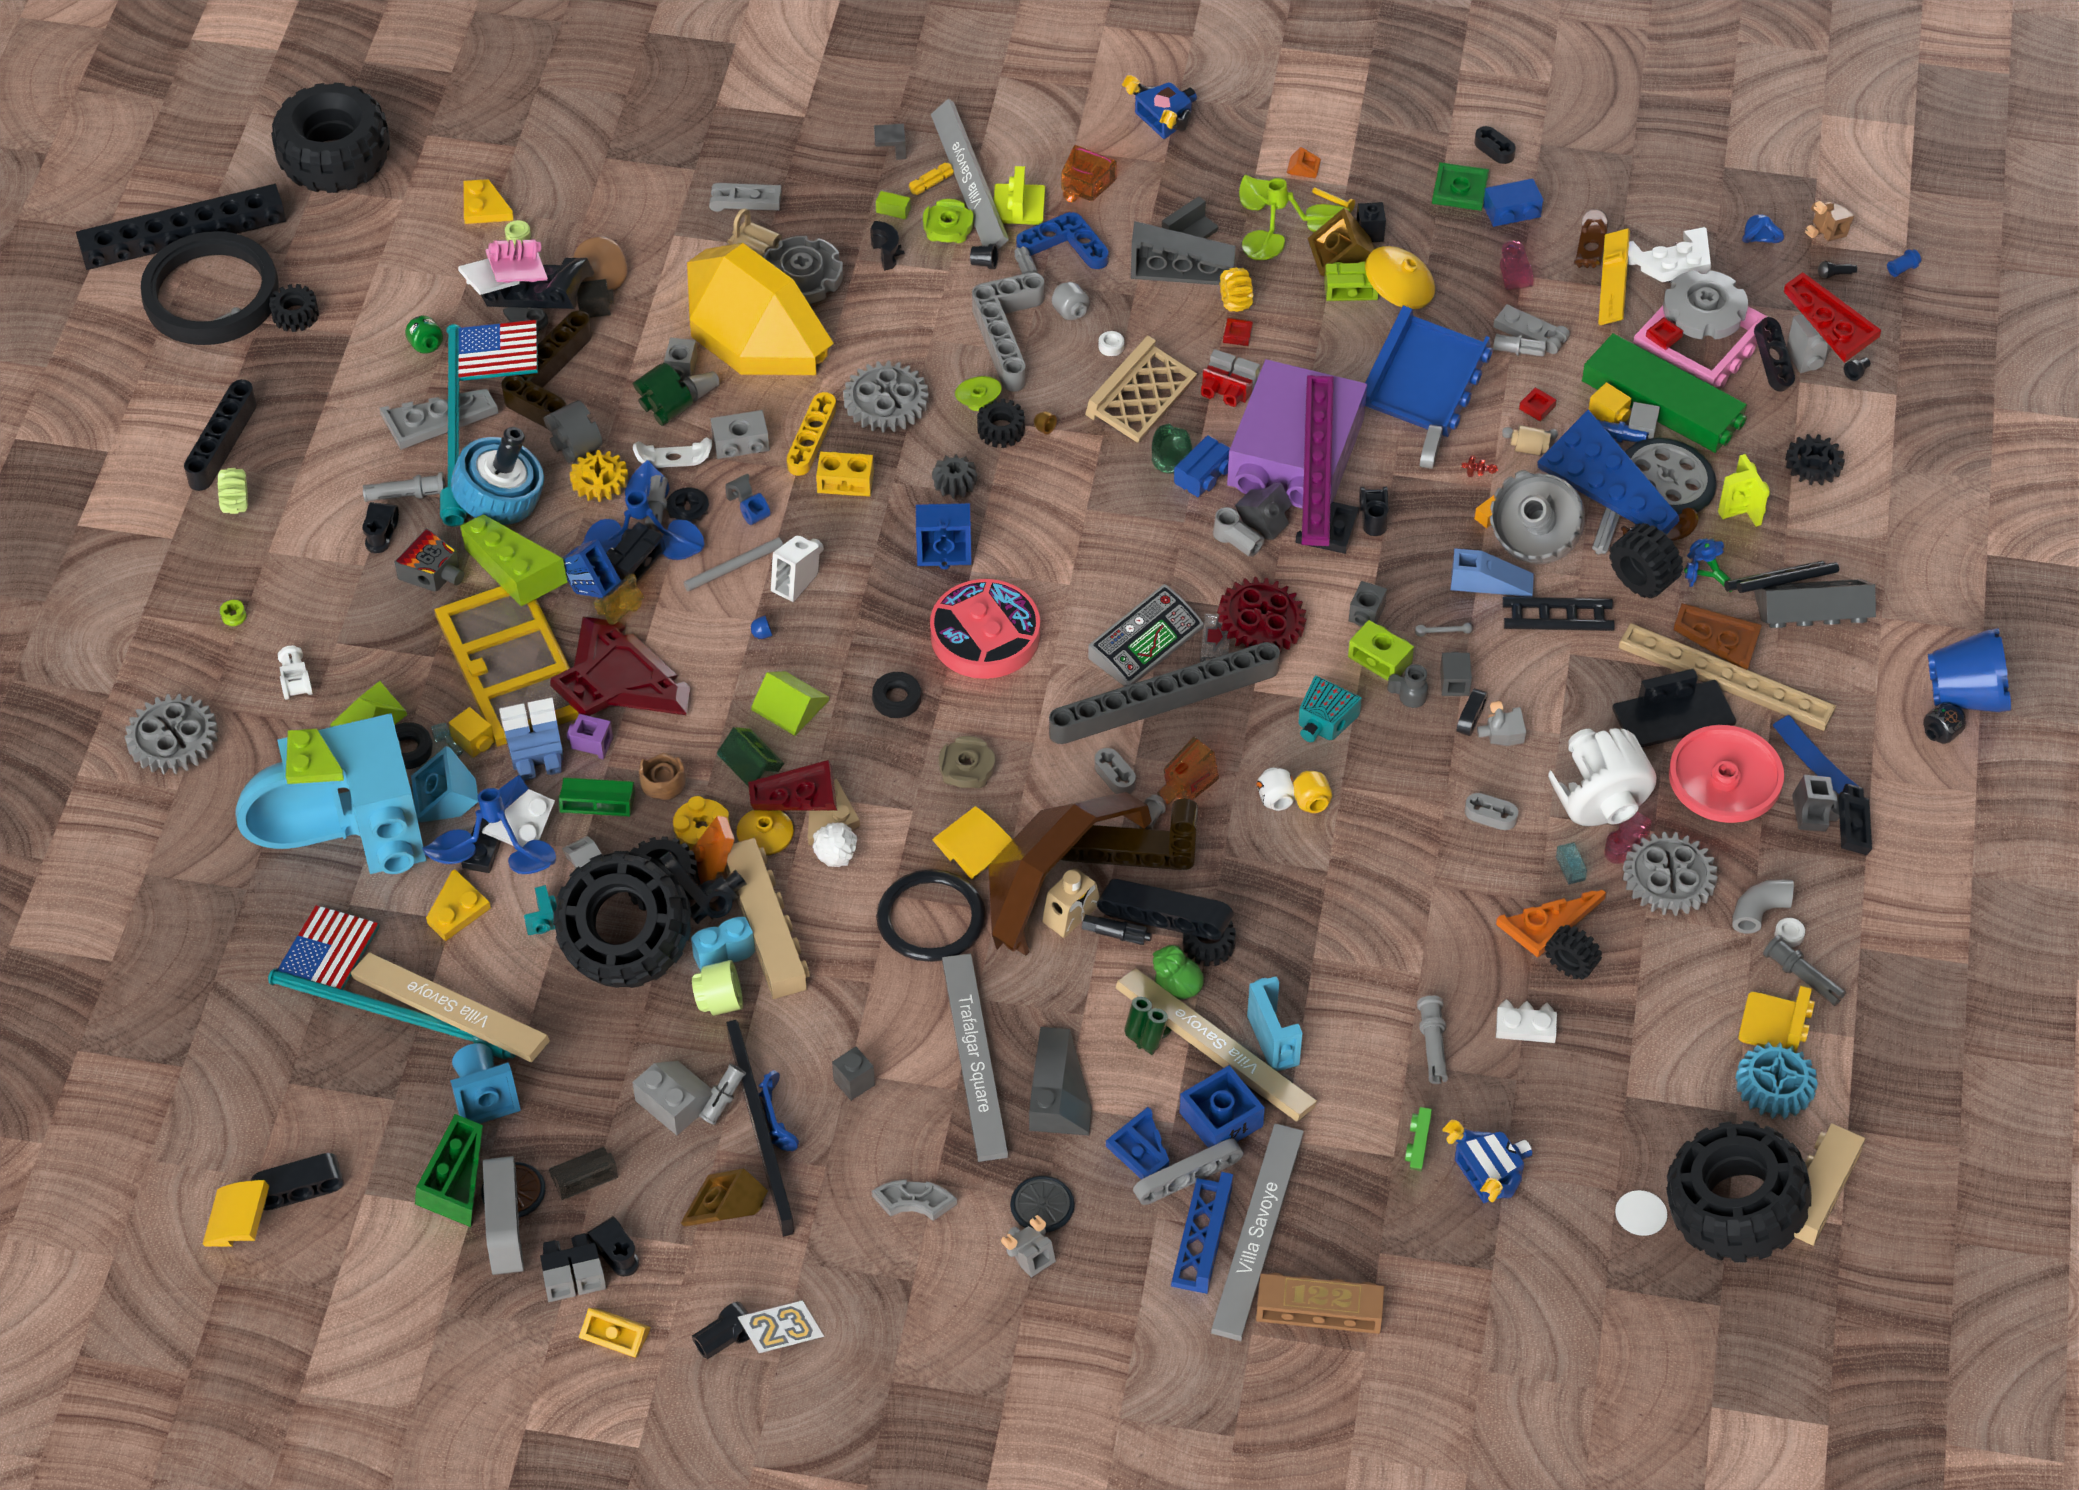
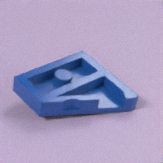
[1106,1107,1169,1180]

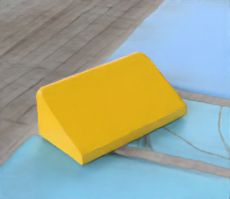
[579,1308,651,1358]

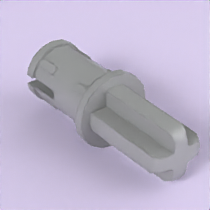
[1493,334,1546,356]

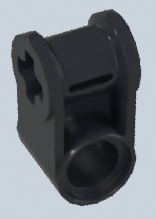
[1359,486,1389,536]
[362,502,399,553]
[586,1216,639,1277]

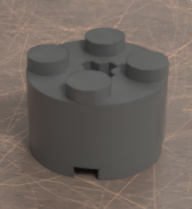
[543,400,603,463]

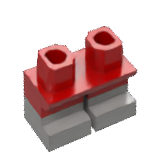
[1201,349,1260,407]

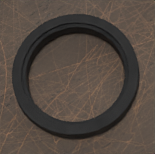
[141,231,279,345]

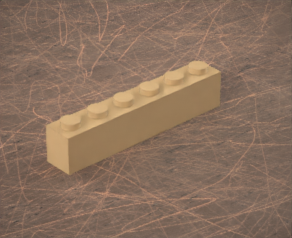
[725,838,810,999]

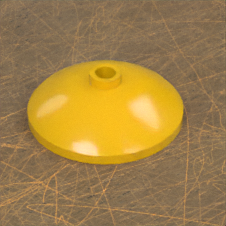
[1365,246,1435,309]

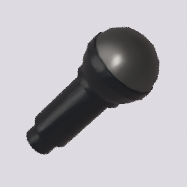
[1818,261,1857,279]

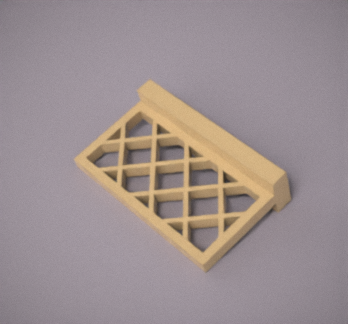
[1085,335,1197,443]

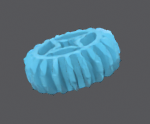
[1735,1041,1818,1120]

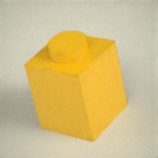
[1588,382,1632,423]
[448,707,495,758]

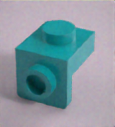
[524,885,557,935]

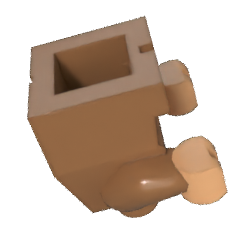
[1805,201,1854,241]

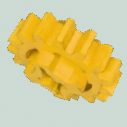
[570,450,629,502]

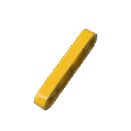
[786,392,836,476]

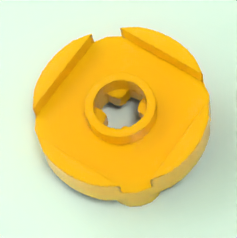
[673,796,730,850]

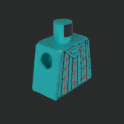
[1298,675,1362,742]

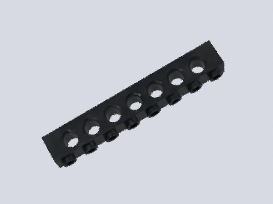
[76,183,286,270]

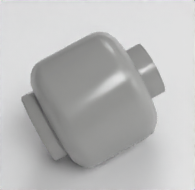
[1052,282,1090,320]

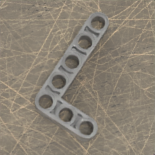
[972,272,1044,392]

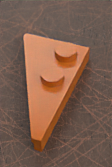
[1496,889,1606,958]

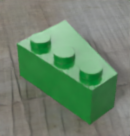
[415,1114,483,1227]

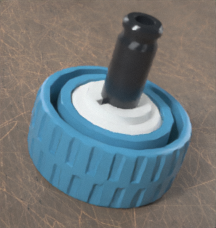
[451,427,544,525]

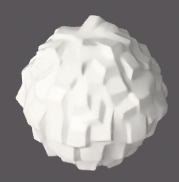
[813,823,857,867]

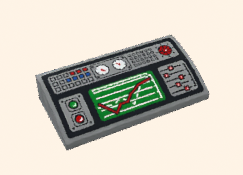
[1088,584,1204,686]

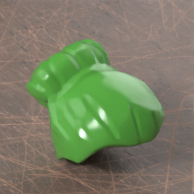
[1152,945,1204,1000]

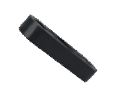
[1754,317,1795,392]

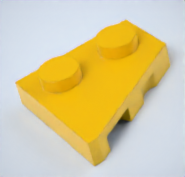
[463,179,514,224]
[426,869,491,941]

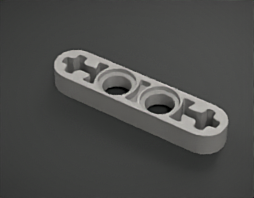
[1133,1139,1244,1205]

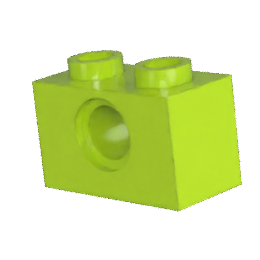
[1348,620,1414,681]

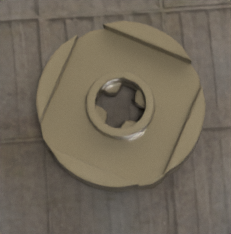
[939,736,995,788]

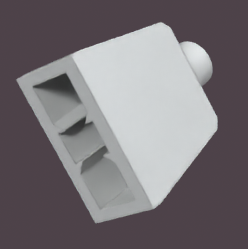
[771,536,824,602]

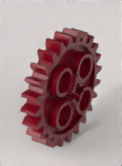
[1217,577,1307,653]

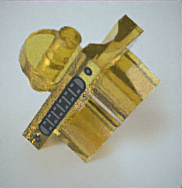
[594,574,644,624]

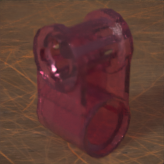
[1500,241,1534,290]

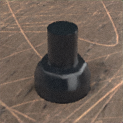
[1844,358,1871,381]

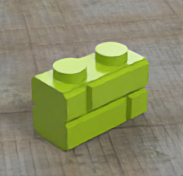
[1324,262,1378,301]

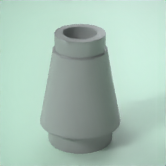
[680,371,720,401]

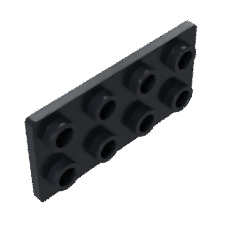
[1612,668,1736,748]

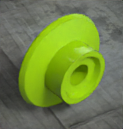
[955,376,1002,411]

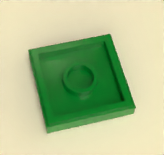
[1432,162,1489,211]

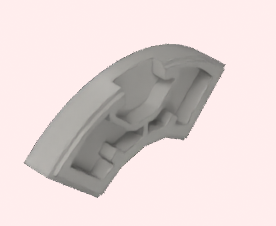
[872,1179,957,1221]

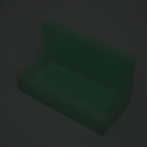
[717,727,784,787]

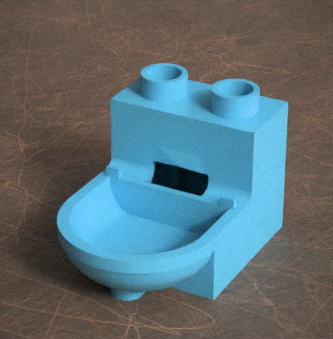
[235,713,426,874]

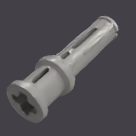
[363,472,446,502]
[1417,996,1448,1084]

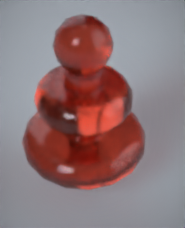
[1461,455,1498,478]

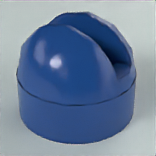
[751,615,772,639]

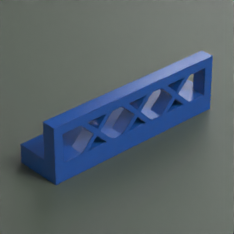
[1171,1172,1233,1294]

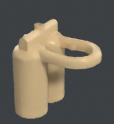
[727,208,782,257]

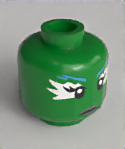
[405,315,443,354]

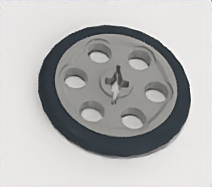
[1625,438,1717,514]

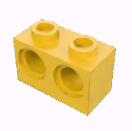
[816,451,874,497]

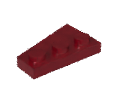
[748,760,837,811]

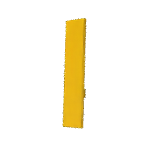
[1598,228,1630,325]

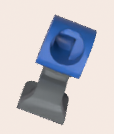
[725,474,771,525]

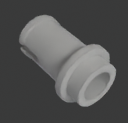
[1137,795,1166,830]

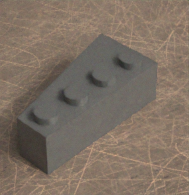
[1131,221,1236,285]

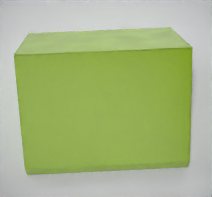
[751,671,829,736]

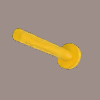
[1312,187,1355,213]

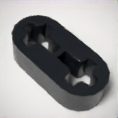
[1474,126,1516,164]
[1456,688,1488,736]

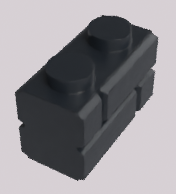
[606,522,666,587]

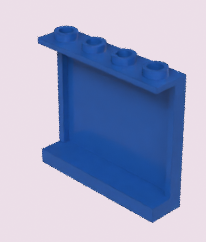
[1365,305,1493,437]

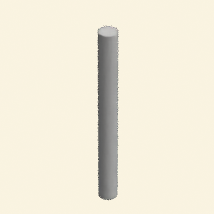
[684,537,783,591]

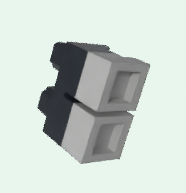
[540,1233,606,1302]

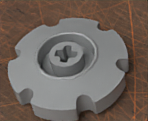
[763,236,843,304]
[1663,270,1748,339]

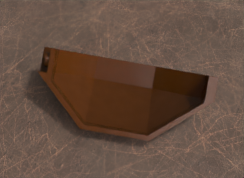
[989,792,1152,956]

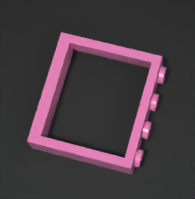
[1633,306,1770,389]

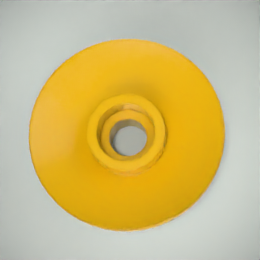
[737,810,794,856]

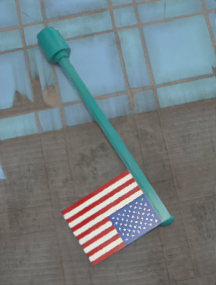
[440,320,538,527]
[268,905,516,1059]

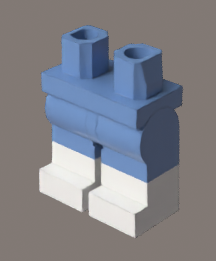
[499,698,564,781]

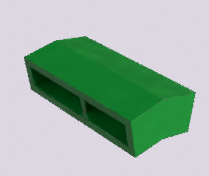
[559,778,635,817]

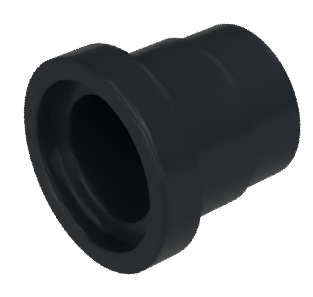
[970,243,998,269]

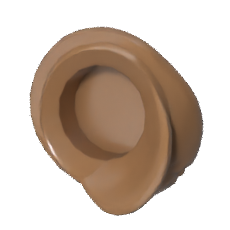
[573,237,627,293]

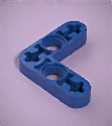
[1016,212,1109,269]

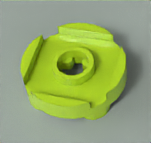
[923,199,973,243]

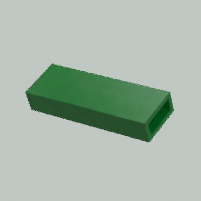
[1582,333,1747,453]

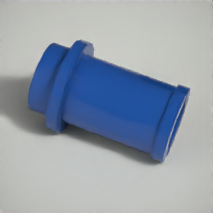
[1887,249,1921,277]

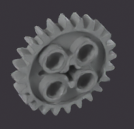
[843,361,929,433]
[125,694,218,774]
[1623,832,1718,916]

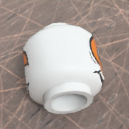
[1256,767,1295,811]

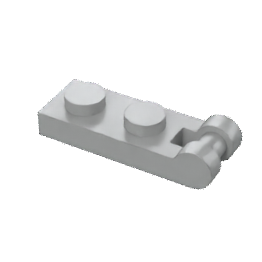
[709,183,782,212]
[1493,304,1570,354]

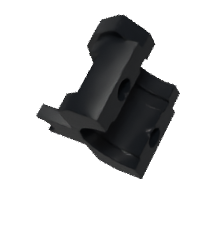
[870,221,905,271]

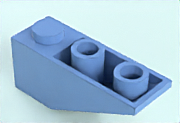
[1451,548,1534,597]

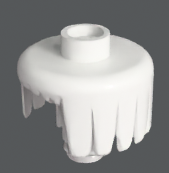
[1548,728,1657,826]

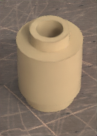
[1510,425,1551,456]

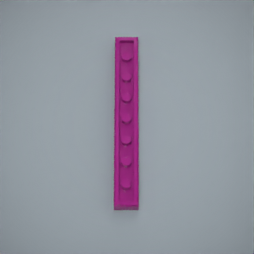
[1301,375,1334,546]

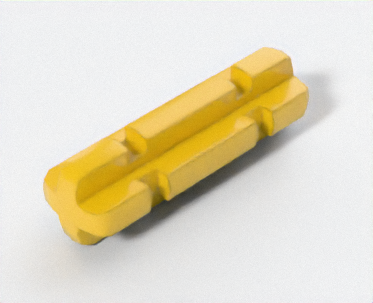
[909,163,954,195]

